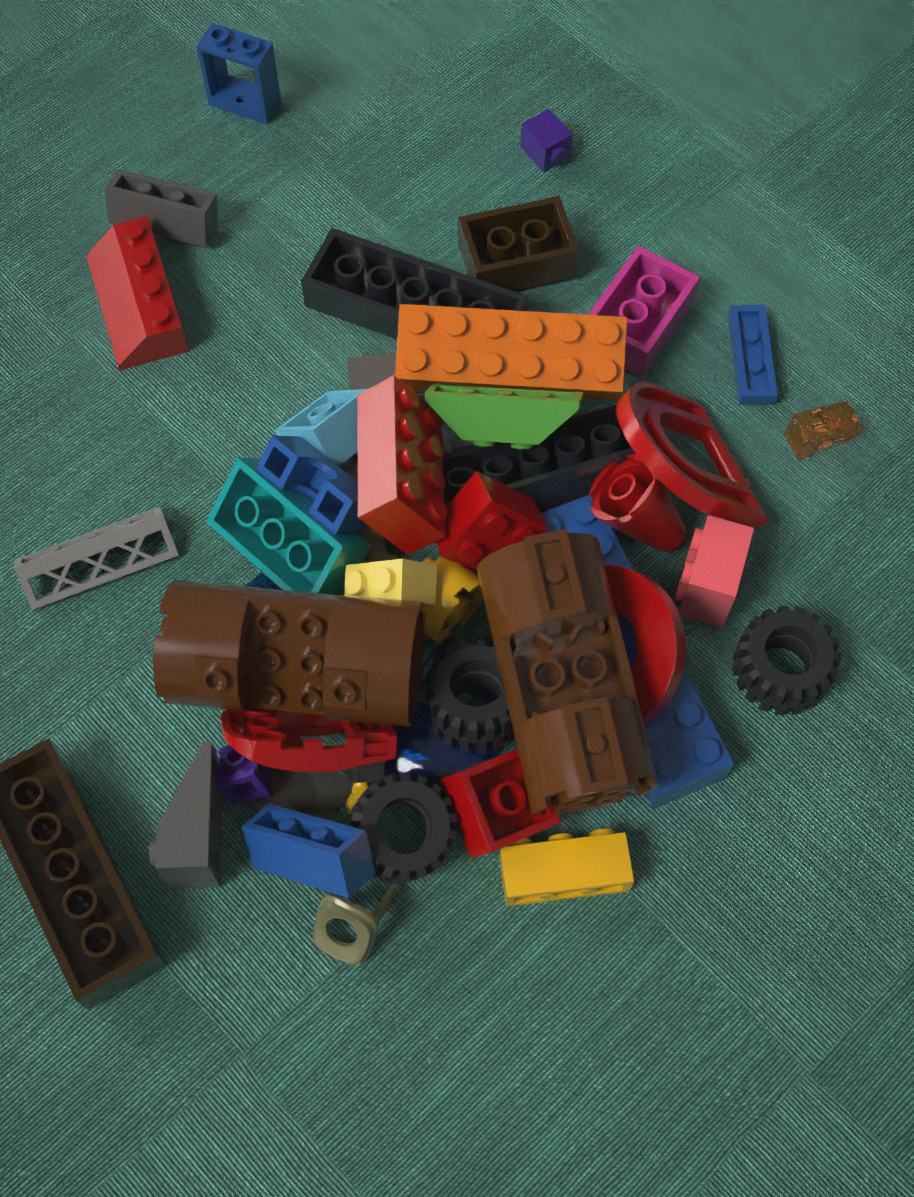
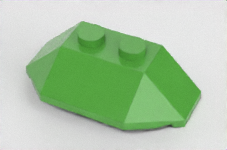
[425,384,584,449]

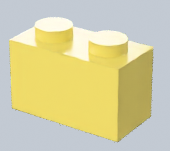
[345,559,437,606]

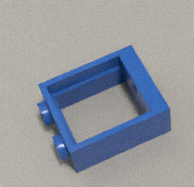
[196,23,281,124]

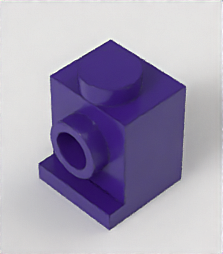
[215,745,271,806]

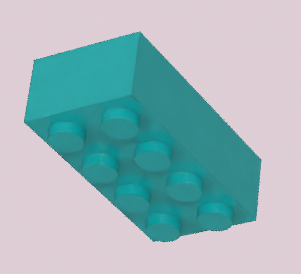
[206,457,371,595]

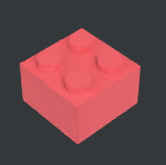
[674,515,754,629]

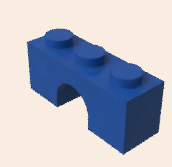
[256,435,368,535]

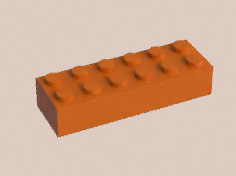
[395,304,627,401]

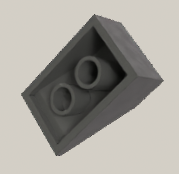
[149,741,223,889]

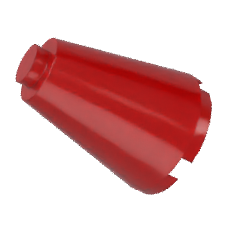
[589,454,686,552]

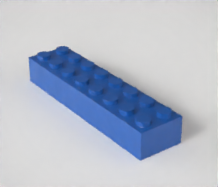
[541,495,734,809]

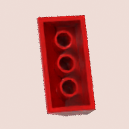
[87,216,189,370]

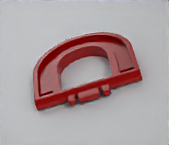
[616,382,768,529]
[605,564,686,725]

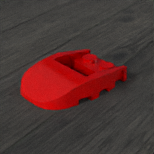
[221,708,397,772]

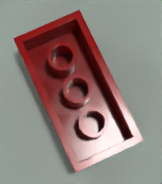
[357,375,447,555]

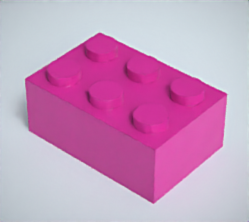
[588,246,700,378]

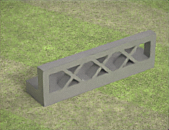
[14,506,179,610]

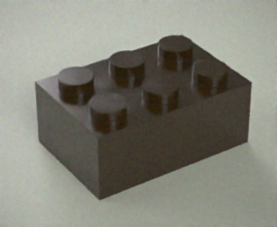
[458,196,579,291]

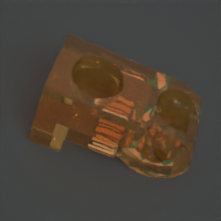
[784,401,864,460]

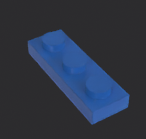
[728,305,778,404]

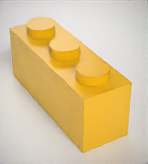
[499,828,634,907]

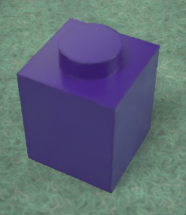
[520,109,573,172]

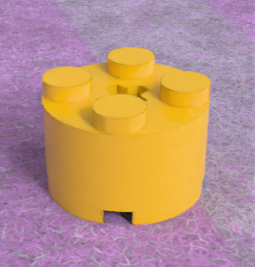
[423,556,483,644]

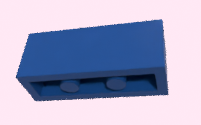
[242,804,376,898]

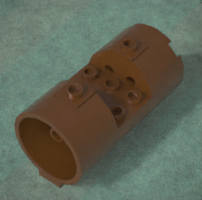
[477,529,660,816]
[153,580,426,727]

